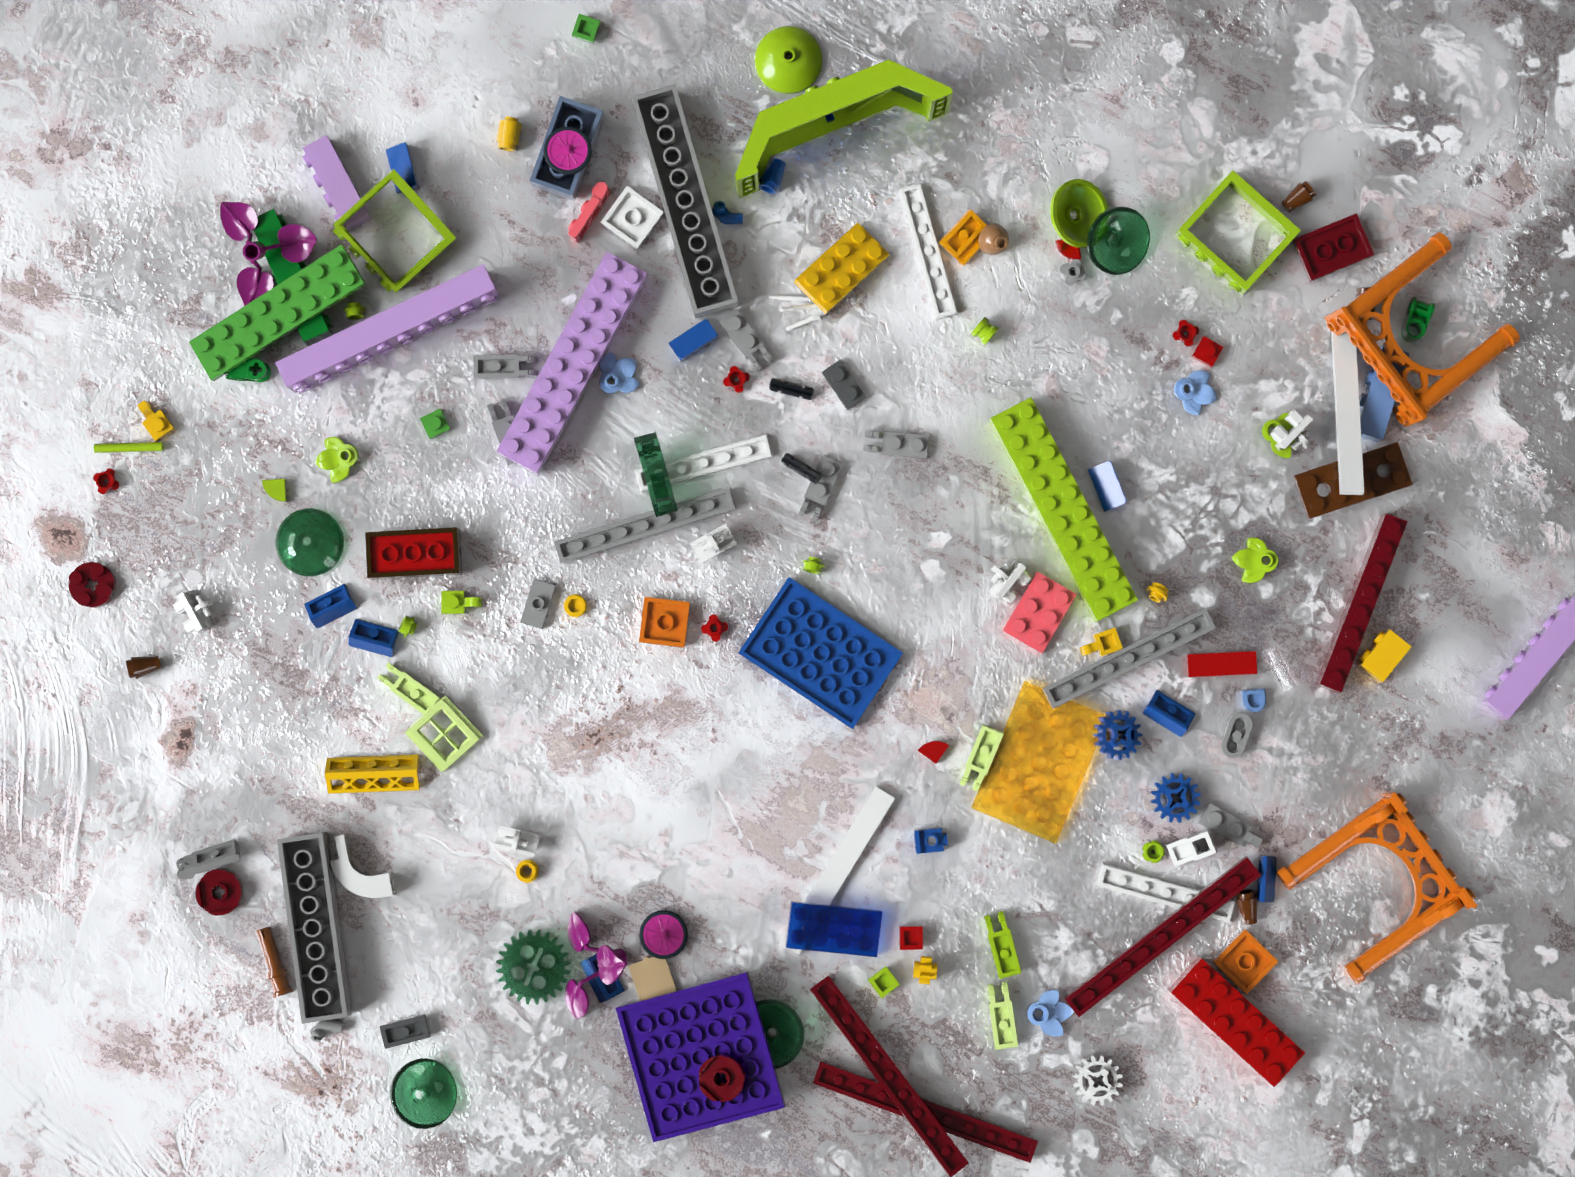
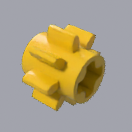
[913,956,938,985]

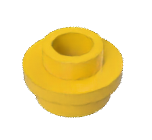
[1146,582,1169,603]
[516,860,539,883]

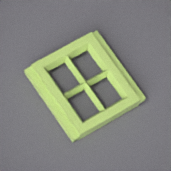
[405,695,483,772]

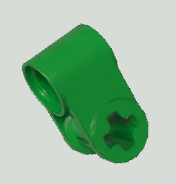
[1401,296,1435,343]
[225,358,272,383]

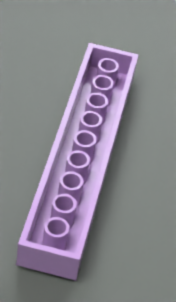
[497,251,647,476]
[275,264,500,394]

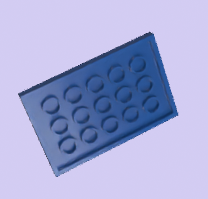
[738,577,903,729]

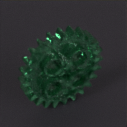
[496,929,571,1005]

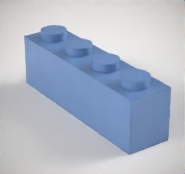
[1359,346,1410,442]

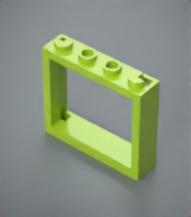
[333,169,456,293]
[1175,170,1301,294]

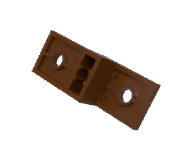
[1293,442,1413,519]

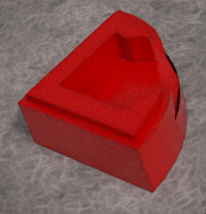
[1055,239,1081,261]
[917,741,949,764]

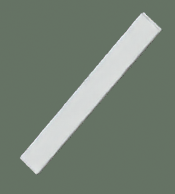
[1331,332,1364,495]
[779,786,895,955]

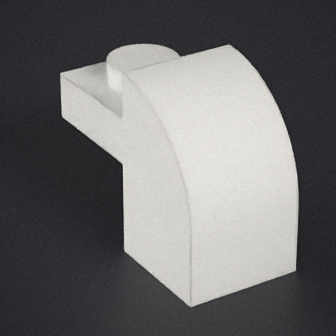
[1166,829,1217,867]

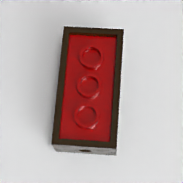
[365,527,462,580]

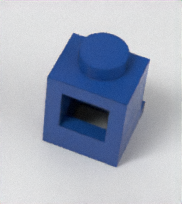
[913,828,948,854]

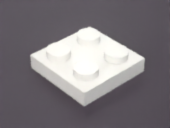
[600,186,664,250]

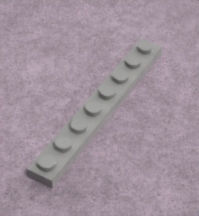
[554,487,735,564]
[1042,608,1216,709]

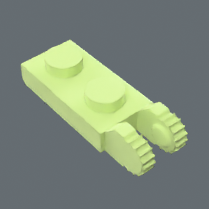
[377,662,441,714]
[959,724,1004,791]
[988,982,1018,1050]

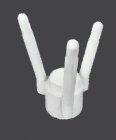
[770,295,826,331]

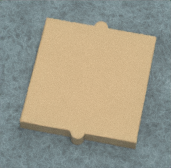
[628,957,677,1001]

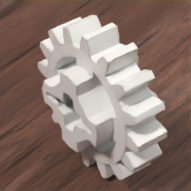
[1072,1055,1123,1106]

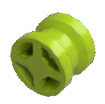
[971,317,999,345]

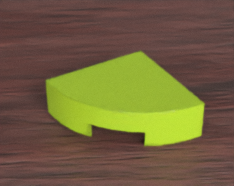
[262,479,287,502]

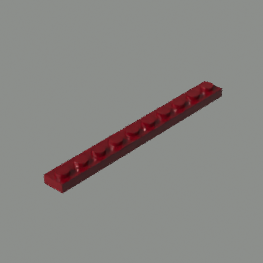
[1064,856,1261,1017]
[810,976,969,1177]
[813,1061,1038,1163]

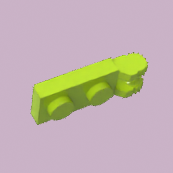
[984,911,1021,979]

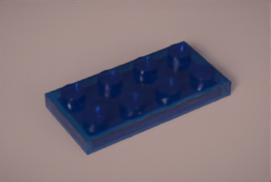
[785,901,882,957]

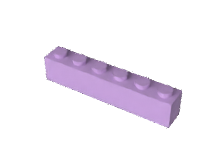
[1482,596,1575,720]

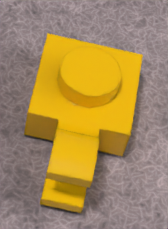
[137,400,175,442]
[1079,627,1123,657]

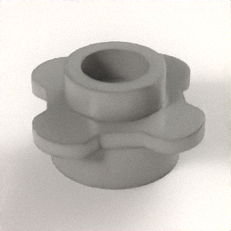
[1060,259,1086,285]

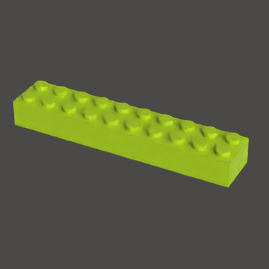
[989,397,1138,622]

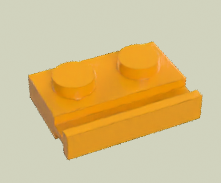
[939,209,987,266]

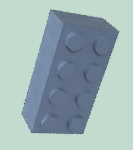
[530,96,605,201]

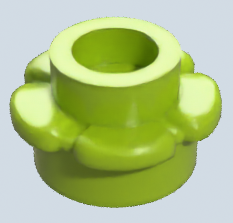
[344,302,366,320]
[802,557,825,574]
[398,615,418,637]
[1142,840,1165,863]

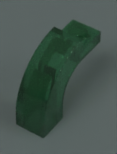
[634,432,678,517]

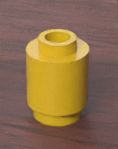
[496,116,522,151]

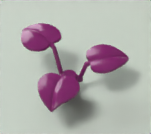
[220,202,317,306]
[565,911,628,1020]

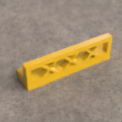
[325,754,420,794]

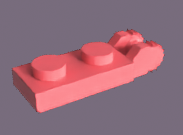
[568,181,610,243]

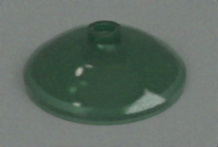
[1087,206,1150,275]
[275,508,344,577]
[757,999,805,1069]
[390,1058,457,1129]

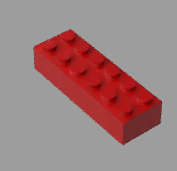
[1168,956,1305,1087]

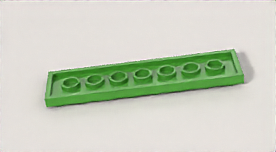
[189,245,366,381]

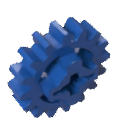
[1093,710,1143,760]
[1150,773,1201,823]

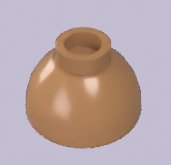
[978,223,1009,255]

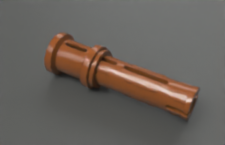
[256,926,293,998]

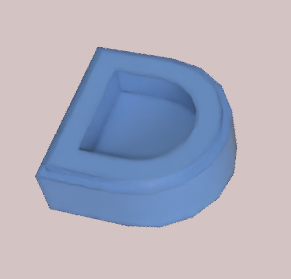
[1241,688,1266,712]

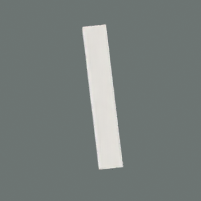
[899,183,958,320]
[635,434,773,492]
[1096,863,1236,923]

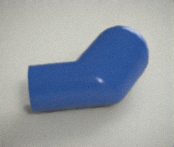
[712,201,743,225]

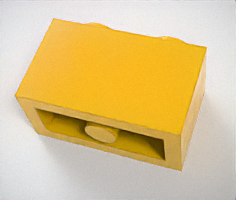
[1357,629,1411,683]

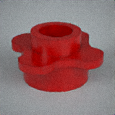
[1172,320,1199,347]
[723,366,750,393]
[93,468,120,494]
[701,614,728,642]

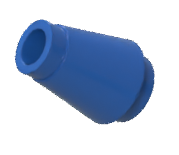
[759,158,786,194]

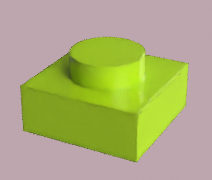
[868,966,900,999]

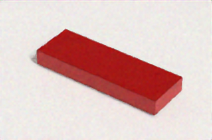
[1186,651,1257,677]

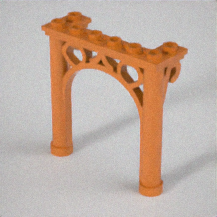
[1324,232,1520,427]
[1276,791,1477,985]

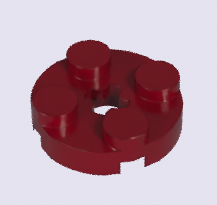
[69,562,116,608]
[195,869,243,916]
[698,1054,746,1102]

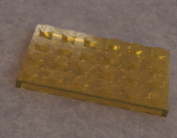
[971,681,1106,844]

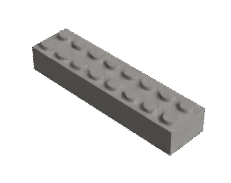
[277,832,352,1024]

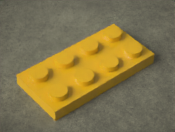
[794,222,890,314]

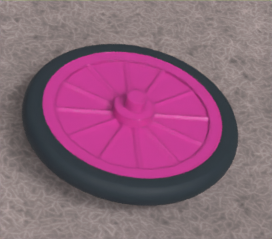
[543,127,592,175]
[639,910,688,959]

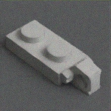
[1198,803,1263,848]

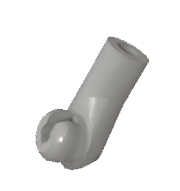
[310,1020,344,1042]

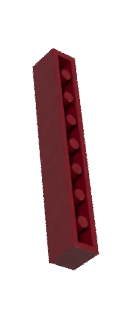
[1315,513,1408,693]

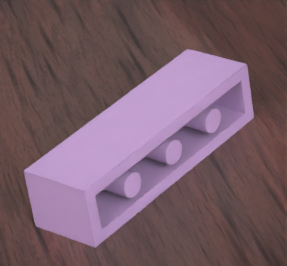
[302,135,372,231]

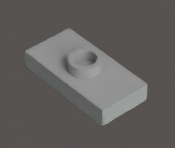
[520,579,556,629]

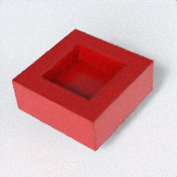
[1191,336,1223,368]
[899,926,923,950]

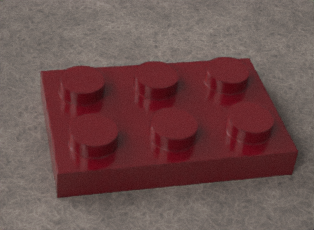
[1292,213,1374,282]

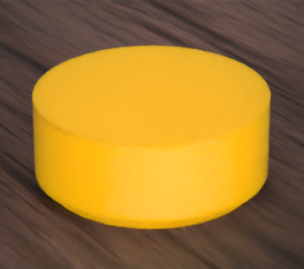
[564,594,587,617]

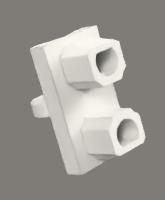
[1270,409,1313,451]
[690,524,737,564]
[989,560,1031,603]
[173,590,214,633]
[494,825,540,857]

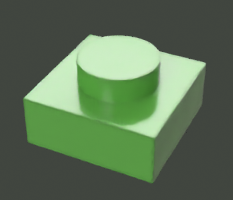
[572,14,601,44]
[420,409,451,439]

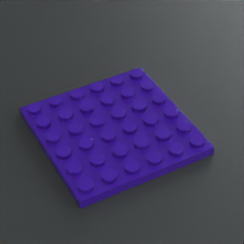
[616,971,786,1142]

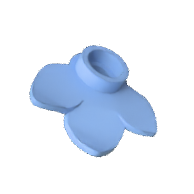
[599,352,640,394]
[1174,370,1217,415]
[1027,990,1074,1036]

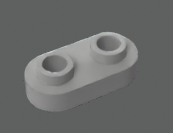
[1221,713,1253,758]

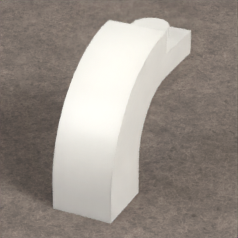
[330,834,396,898]

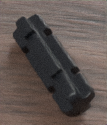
[769,378,814,400]
[781,453,822,484]

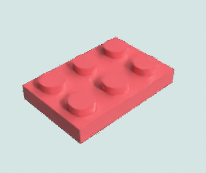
[1002,571,1077,654]

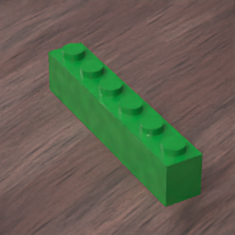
[254,209,333,346]

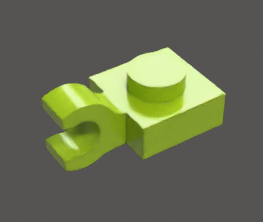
[441,591,481,614]

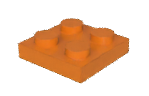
[639,597,690,648]
[1212,929,1279,995]

